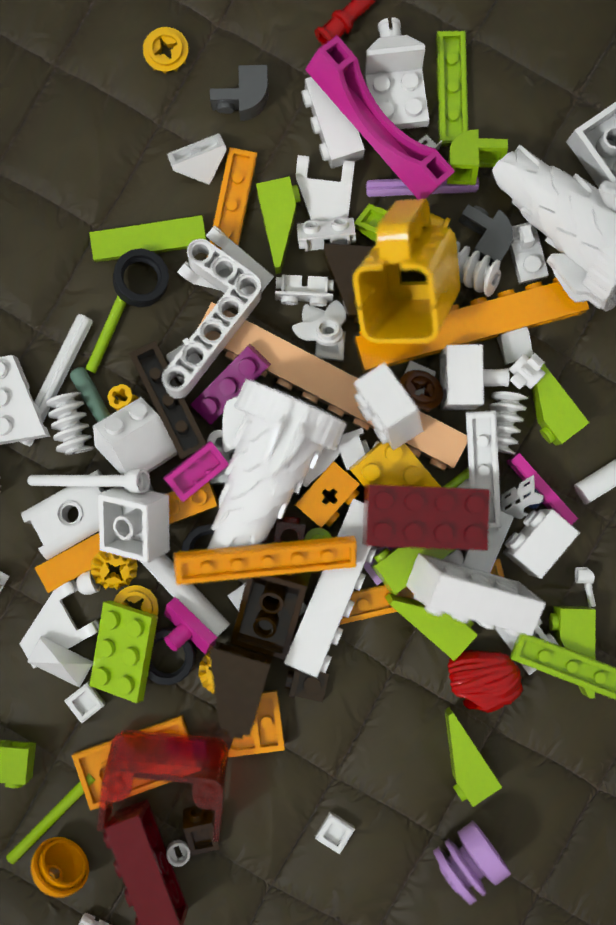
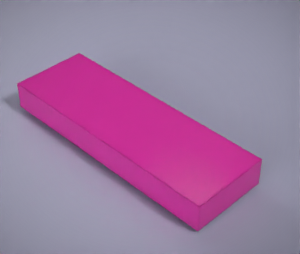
[507,453,578,525]

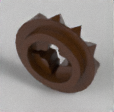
[399,370,443,413]

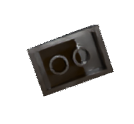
[230,572,312,660]

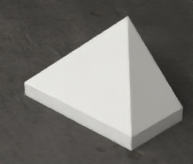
[167,133,227,185]
[28,636,93,688]

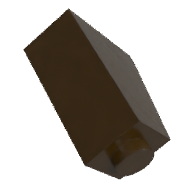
[323,243,373,325]

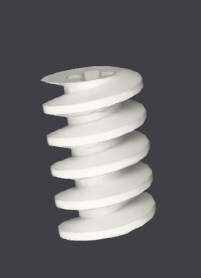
[456,241,501,297]
[489,391,529,455]
[46,392,94,455]

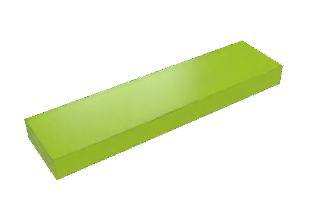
[436,31,468,146]
[89,215,207,262]
[510,633,616,700]

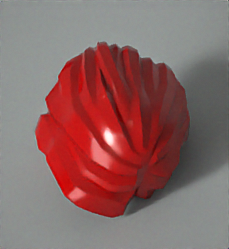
[448,650,524,713]

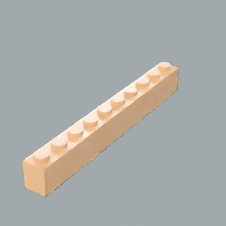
[199,302,467,471]

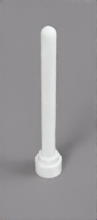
[27,469,150,493]

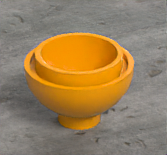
[30,837,89,898]

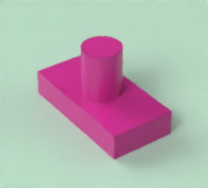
[163,441,229,502]
[164,597,218,655]

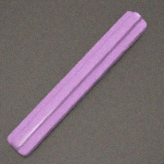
[366,176,479,197]

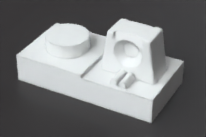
[510,222,549,284]

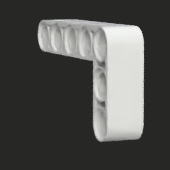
[162,239,262,398]

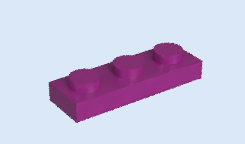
[190,344,271,425]

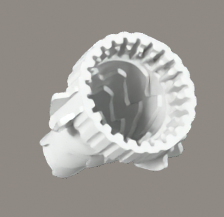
[492,144,616,312]
[208,379,347,549]

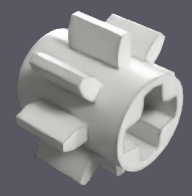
[508,353,546,390]

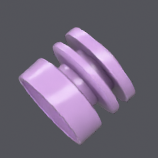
[433,820,512,905]

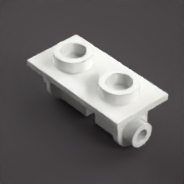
[297,217,356,251]
[275,274,334,307]

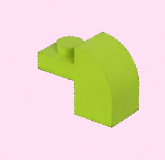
[447,129,508,185]

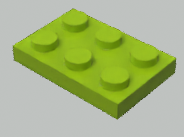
[89,600,158,703]

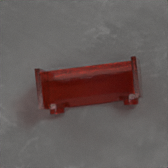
[97,730,229,842]

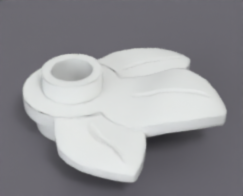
[292,300,347,346]

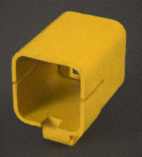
[353,199,461,343]

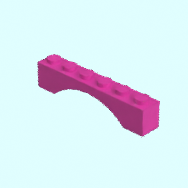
[305,35,455,199]

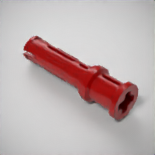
[314,0,377,46]

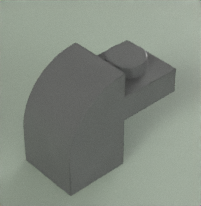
[210,65,269,121]
[458,204,513,266]

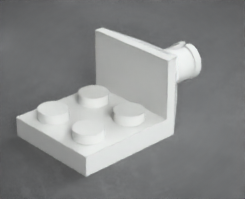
[365,17,429,129]

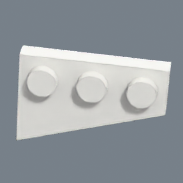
[0,355,50,445]

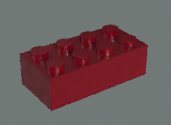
[362,484,490,550]
[103,799,189,925]

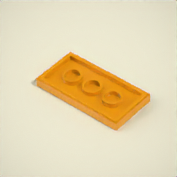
[71,714,201,811]

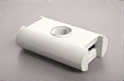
[21,470,105,560]

